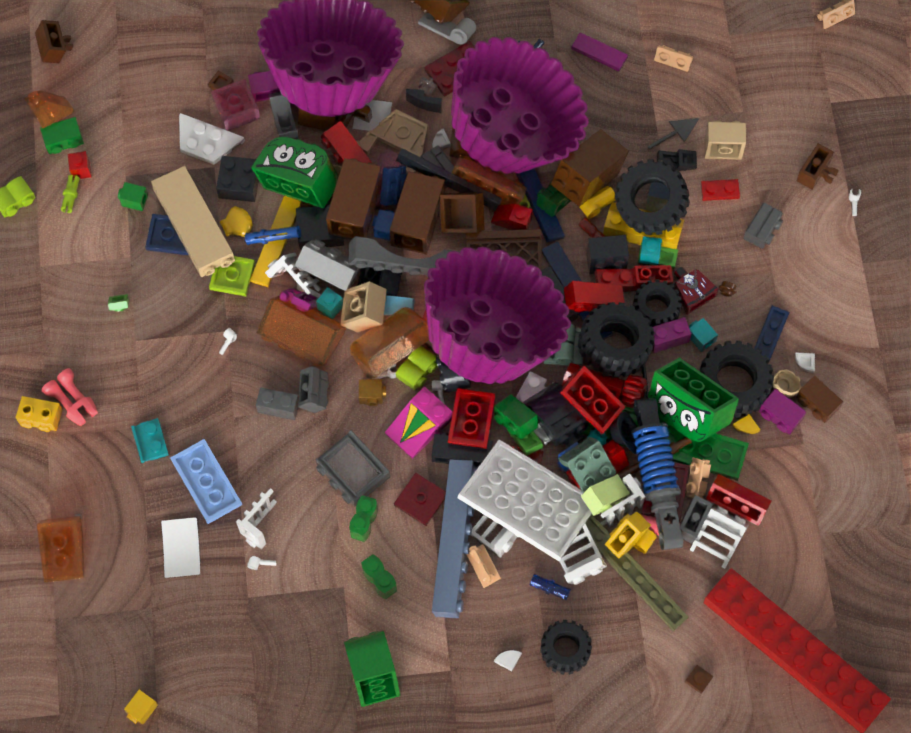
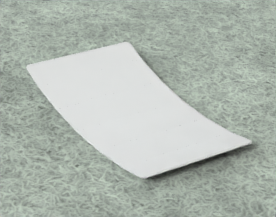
[161,518,200,578]

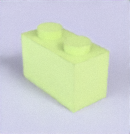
[581,474,631,515]

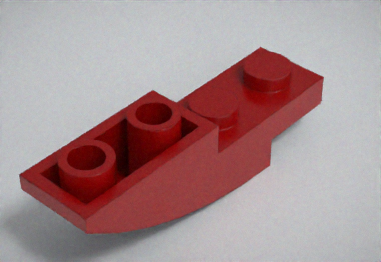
[595,265,673,292]

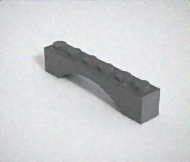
[349,236,460,277]

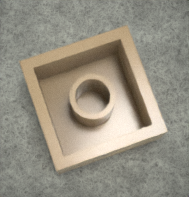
[705,121,746,160]
[341,282,386,333]

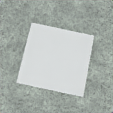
[353,100,392,131]

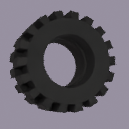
[633,279,681,327]
[540,620,592,675]

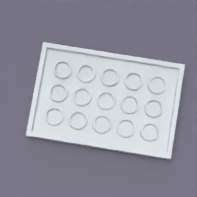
[458,440,592,561]

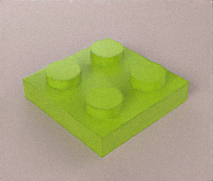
[209,256,255,296]

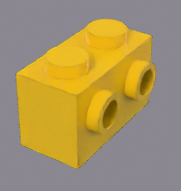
[16,396,63,432]
[604,512,651,558]

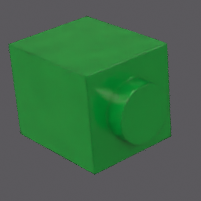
[118,182,148,211]

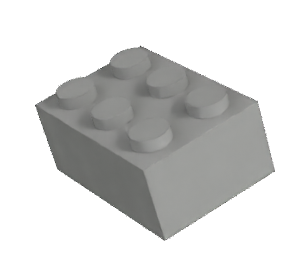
[295,239,361,291]

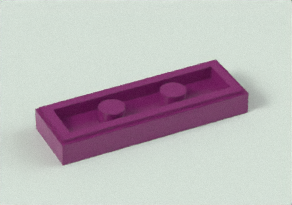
[571,32,628,71]

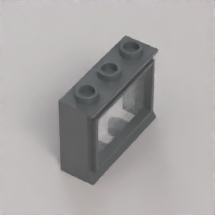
[315,430,390,507]

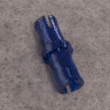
[530,574,571,600]

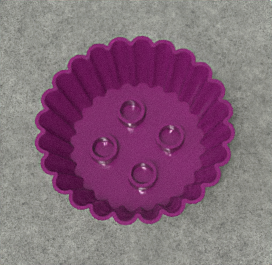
[257,0,404,117]
[451,37,589,174]
[424,247,571,384]

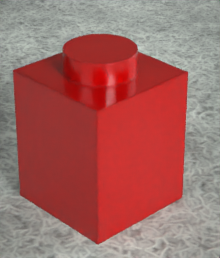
[68,151,92,180]

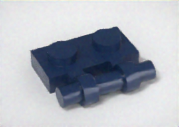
[380,165,408,206]

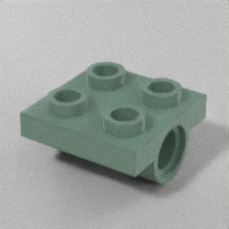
[544,324,583,366]

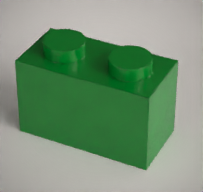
[40,117,84,154]
[494,394,538,440]

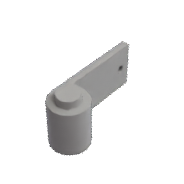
[418,13,476,44]

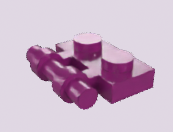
[280,288,318,312]

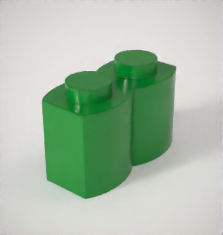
[349,495,378,542]
[361,554,397,599]

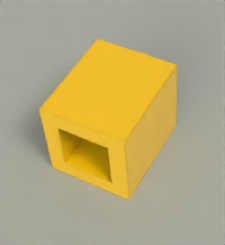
[124,690,158,724]

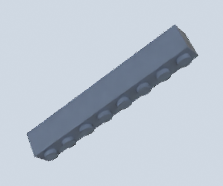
[432,460,478,618]

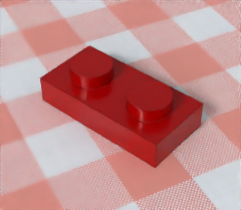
[701,179,740,201]

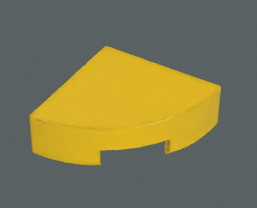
[733,414,760,434]

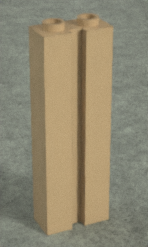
[151,166,235,277]

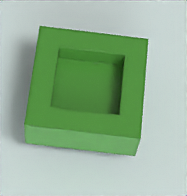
[108,294,129,312]

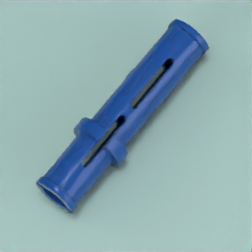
[245,226,301,245]

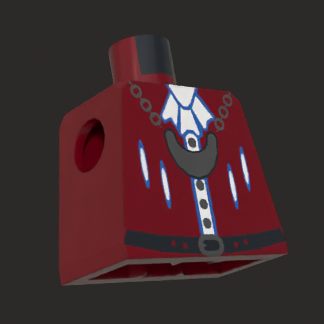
[674,267,718,315]

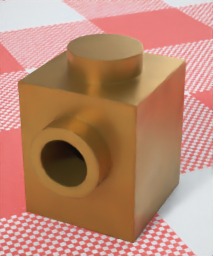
[359,379,386,406]

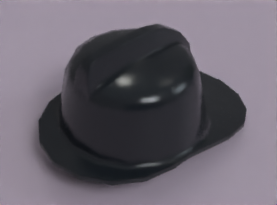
[608,412,638,455]

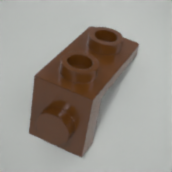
[336,105,372,127]

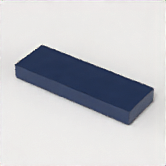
[754,305,790,362]

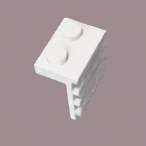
[265,253,321,295]
[600,474,645,527]
[236,489,277,549]
[690,506,749,569]
[471,515,519,558]
[560,524,607,585]

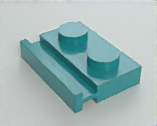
[131,418,169,463]

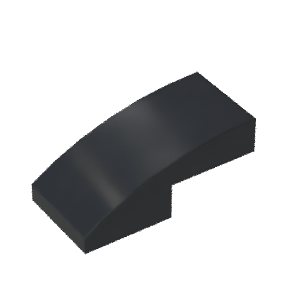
[406,89,442,113]
[657,149,697,171]

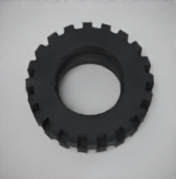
[615,159,690,235]
[578,302,655,378]
[699,340,774,418]

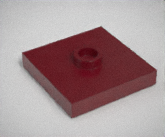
[394,472,446,526]

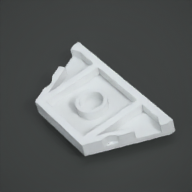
[179,113,245,165]

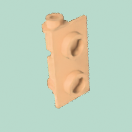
[817,0,855,29]
[654,45,694,72]
[686,457,711,498]
[467,544,501,588]

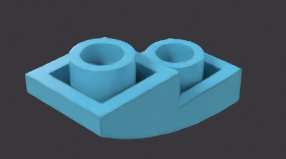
[384,295,415,318]

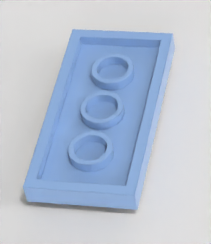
[170,439,242,524]

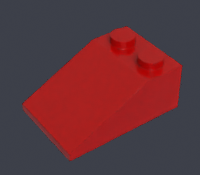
[448,388,495,449]

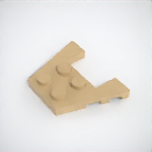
[356,109,428,173]

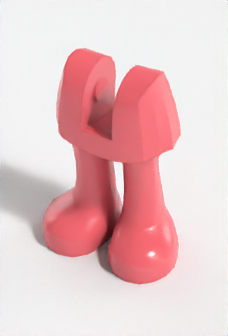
[42,368,98,426]

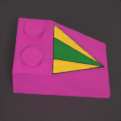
[385,387,453,459]

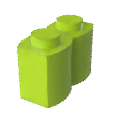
[0,176,36,218]
[396,344,438,391]

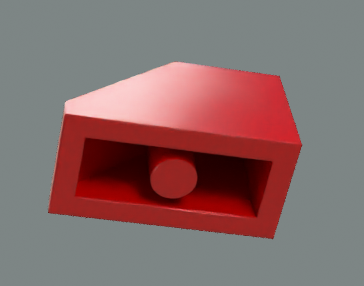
[491,204,533,230]

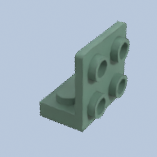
[558,437,616,493]

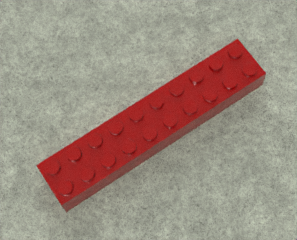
[703,568,891,733]

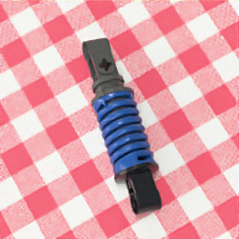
[631,397,683,550]

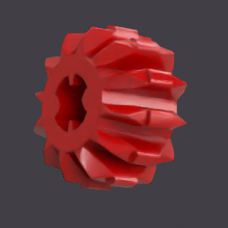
[621,375,647,408]

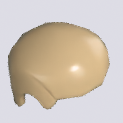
[772,369,802,398]

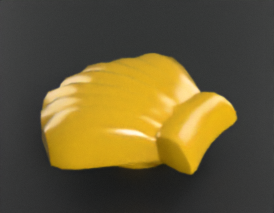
[219,206,253,237]

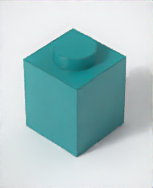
[639,236,662,265]
[316,287,343,320]
[689,318,718,352]

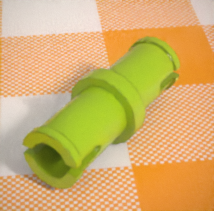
[61,175,80,213]

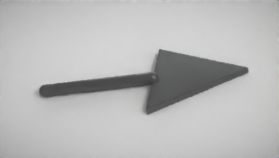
[648,118,699,149]

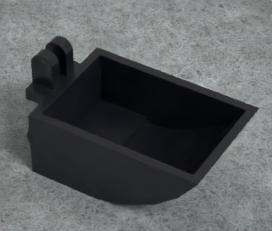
[524,382,588,448]

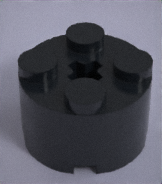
[436,356,471,393]

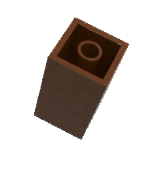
[551,129,629,207]
[326,158,382,240]
[390,171,445,255]

